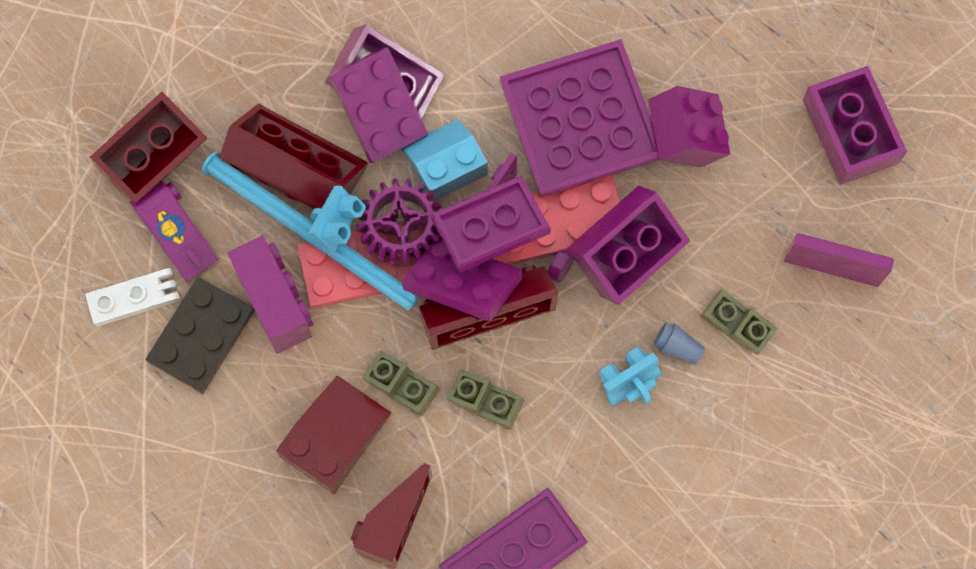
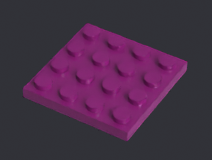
[500,39,659,198]

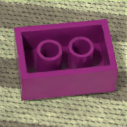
[803,66,907,185]
[566,185,690,305]
[227,235,314,354]

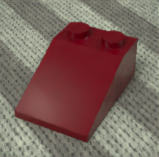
[276,376,391,495]
[351,463,432,569]

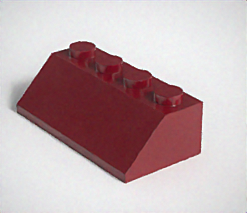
[219,103,368,210]
[419,265,558,350]

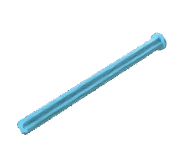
[201,152,419,310]

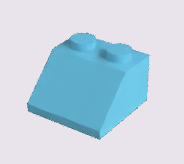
[402,119,488,201]

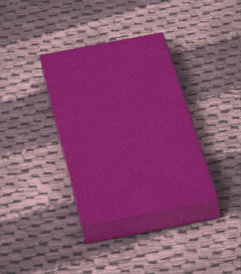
[438,487,588,569]

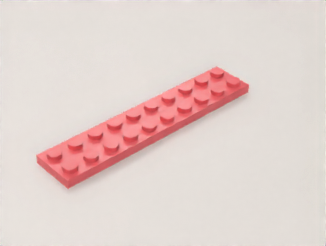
[297,175,620,309]

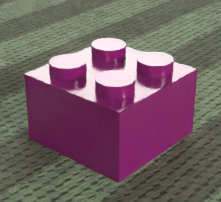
[648,86,731,167]

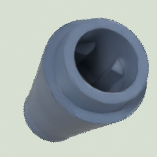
[653,322,705,365]

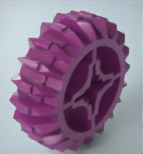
[356,178,442,266]

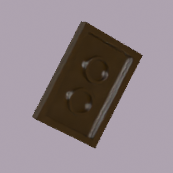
[145,276,254,394]

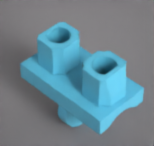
[308,186,366,253]
[599,347,662,407]

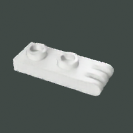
[85,268,180,327]

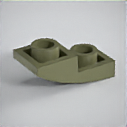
[700,289,777,355]
[362,350,440,417]
[447,370,525,430]

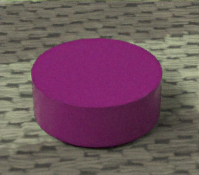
[548,249,574,283]

